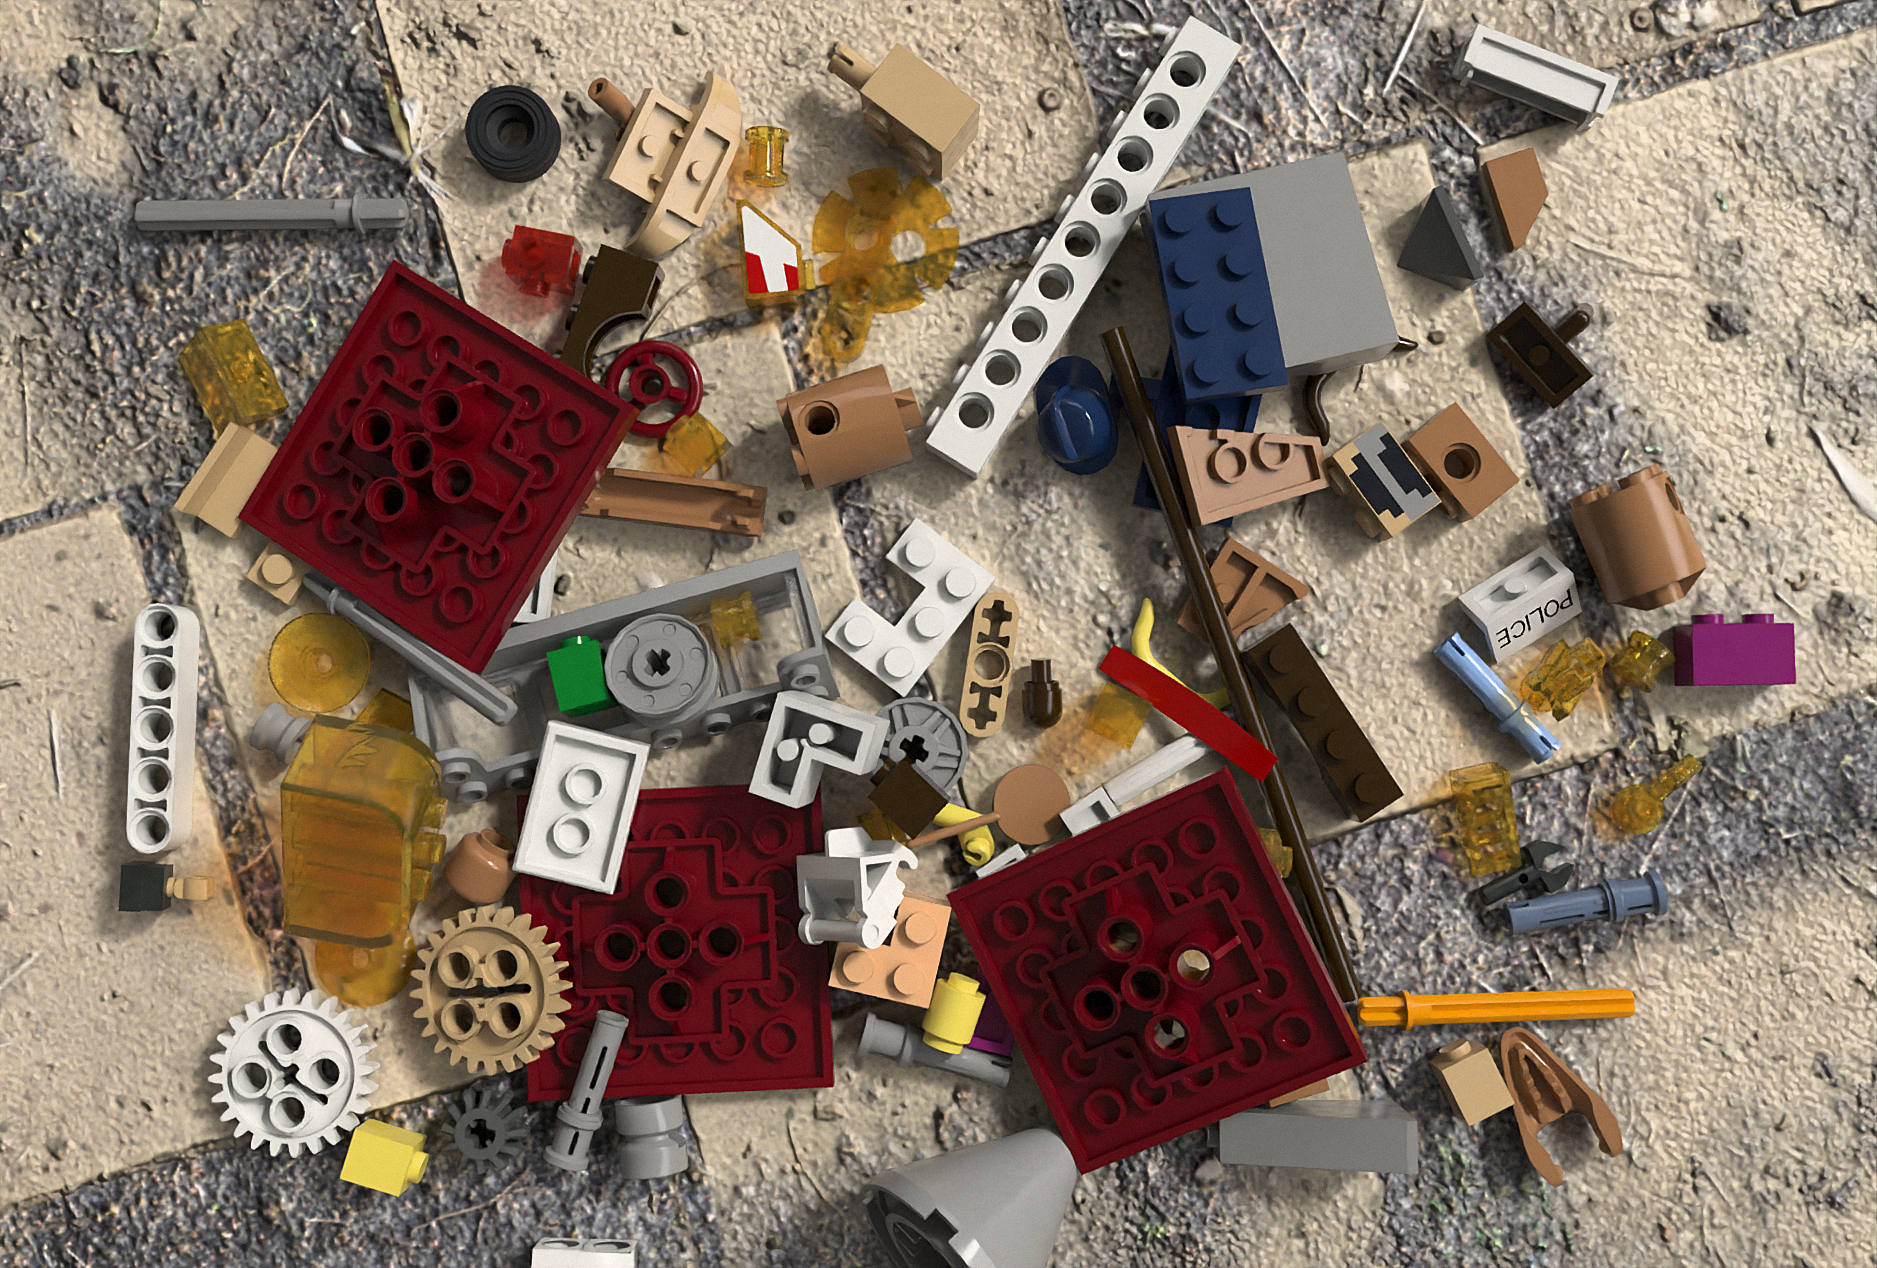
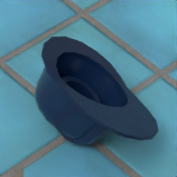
[1036,355,1119,475]

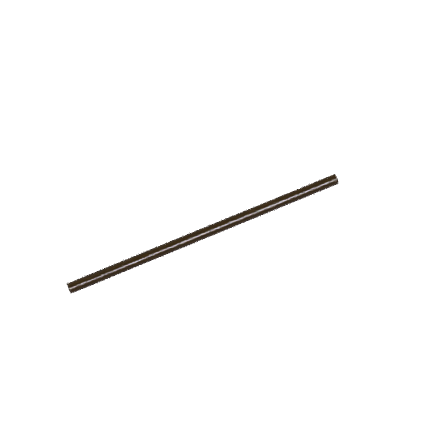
[1098,326,1363,1003]

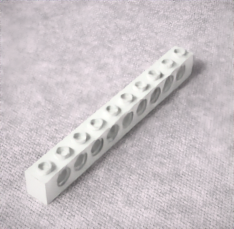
[923,15,1242,480]

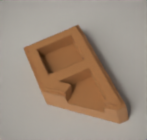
[1481,147,1549,253]

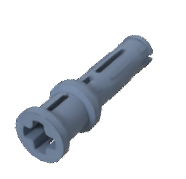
[1503,870,1667,935]

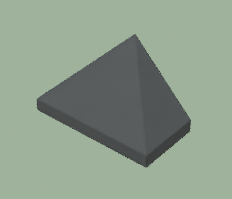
[1397,184,1484,291]

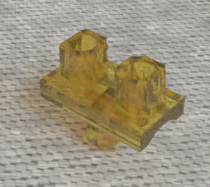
[1519,637,1607,722]

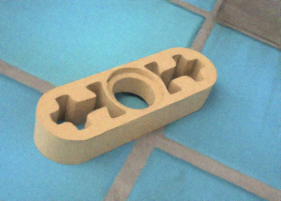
[959,592,1020,737]

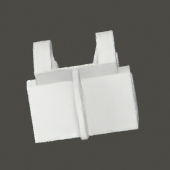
[796,827,918,949]

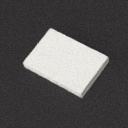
[512,719,651,895]

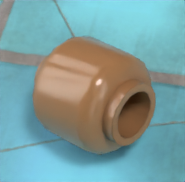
[443,829,518,907]

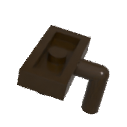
[1486,299,1595,409]

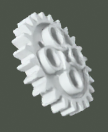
[208,988,380,1158]

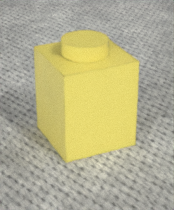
[339,1118,429,1197]

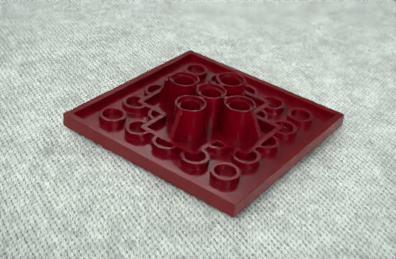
[238,259,641,675]
[946,766,1368,1175]
[516,780,835,1102]

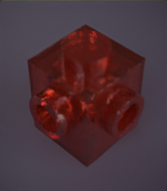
[501,225,584,298]

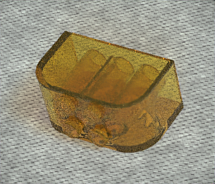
[280,713,449,949]

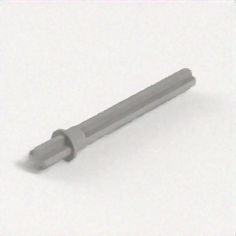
[134,193,409,234]
[303,567,517,727]

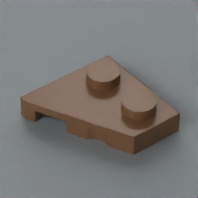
[1173,537,1311,646]

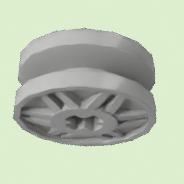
[604,613,720,730]
[867,697,968,793]

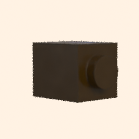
[868,756,951,840]

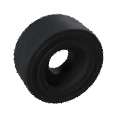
[465,85,561,183]

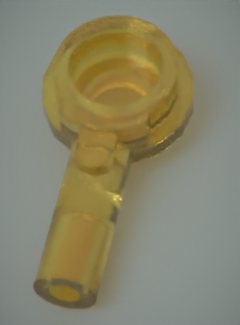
[1612,753,1703,834]

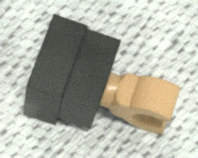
[118,861,214,912]

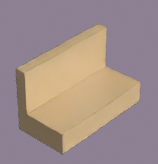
[173,421,279,540]

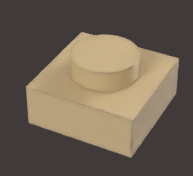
[246,540,312,606]

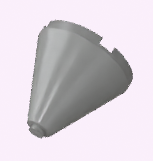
[862,1124,1079,1268]

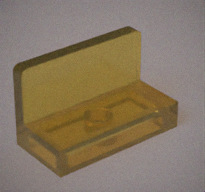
[179,318,290,436]

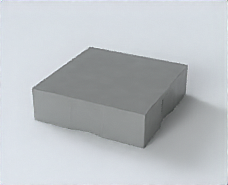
[1139,151,1400,404]

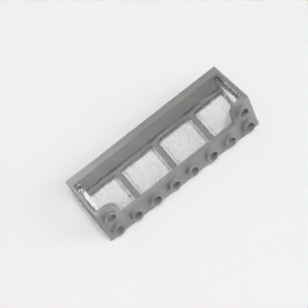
[405,549,841,804]

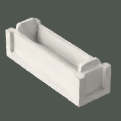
[1451,24,1619,132]

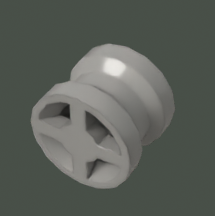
[249,702,314,765]

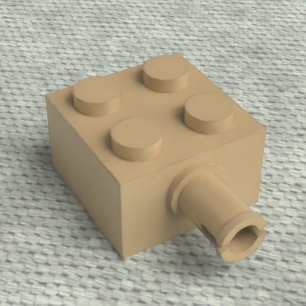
[827,42,980,181]

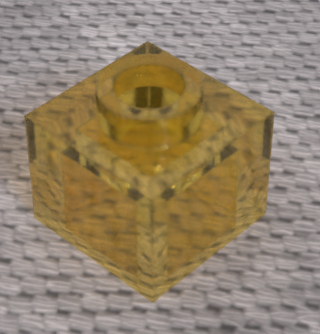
[663,411,732,478]

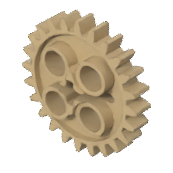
[409,905,573,1076]

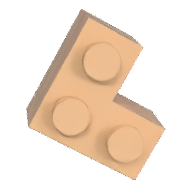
[828,891,952,1009]

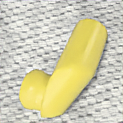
[932,803,995,867]

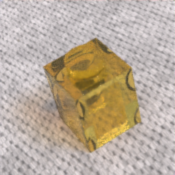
[1080,681,1153,750]

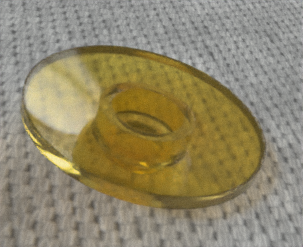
[268,612,370,713]
[315,905,417,1007]

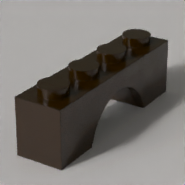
[553,244,665,381]
[1240,623,1404,823]

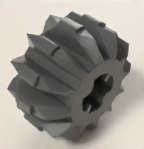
[440,1084,531,1174]

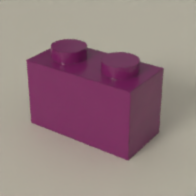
[1673,614,1796,686]

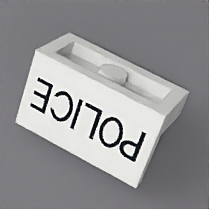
[1458,546,1582,664]

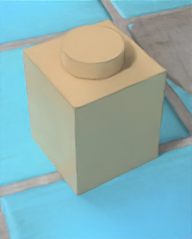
[1429,1038,1515,1126]

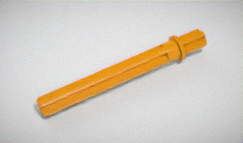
[1357,988,1635,1031]

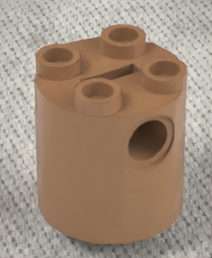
[776,364,923,491]
[1568,463,1707,611]

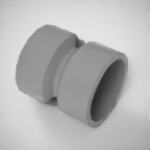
[614,1095,689,1179]

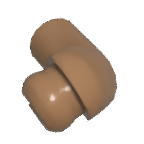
[588,77,635,143]

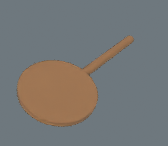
[906,764,1070,849]

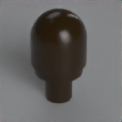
[1022,658,1063,729]

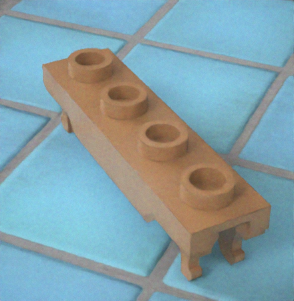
[577,468,768,538]

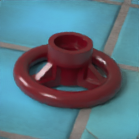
[604,340,703,439]

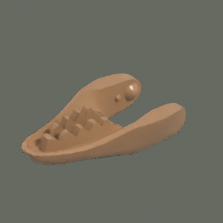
[1501,1026,1623,1188]

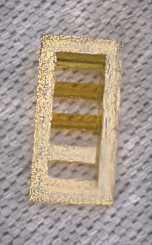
[1449,762,1522,876]

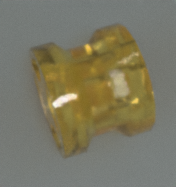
[710,590,763,649]
[1608,630,1676,693]

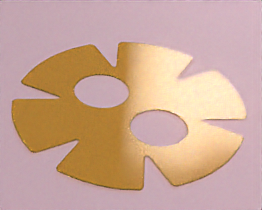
[812,168,959,313]

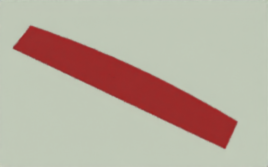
[1099,645,1278,782]

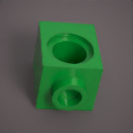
[546,636,620,719]

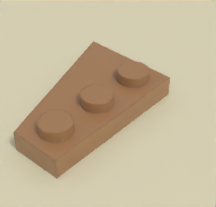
[1166,426,1332,527]

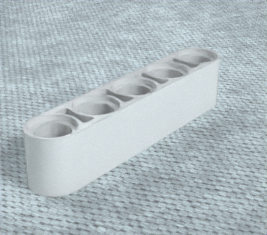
[126,603,200,854]

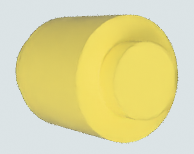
[922,972,986,1054]

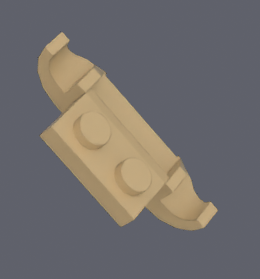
[602,70,743,259]

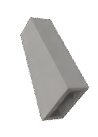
[1204,1100,1418,1174]

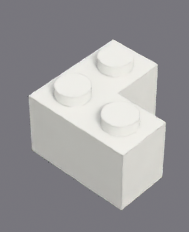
[748,689,890,809]

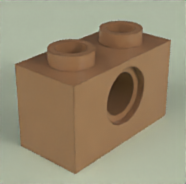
[1400,402,1520,523]

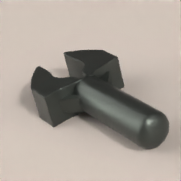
[1478,840,1574,905]

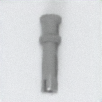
[543,1010,629,1171]
[856,1010,1013,1089]

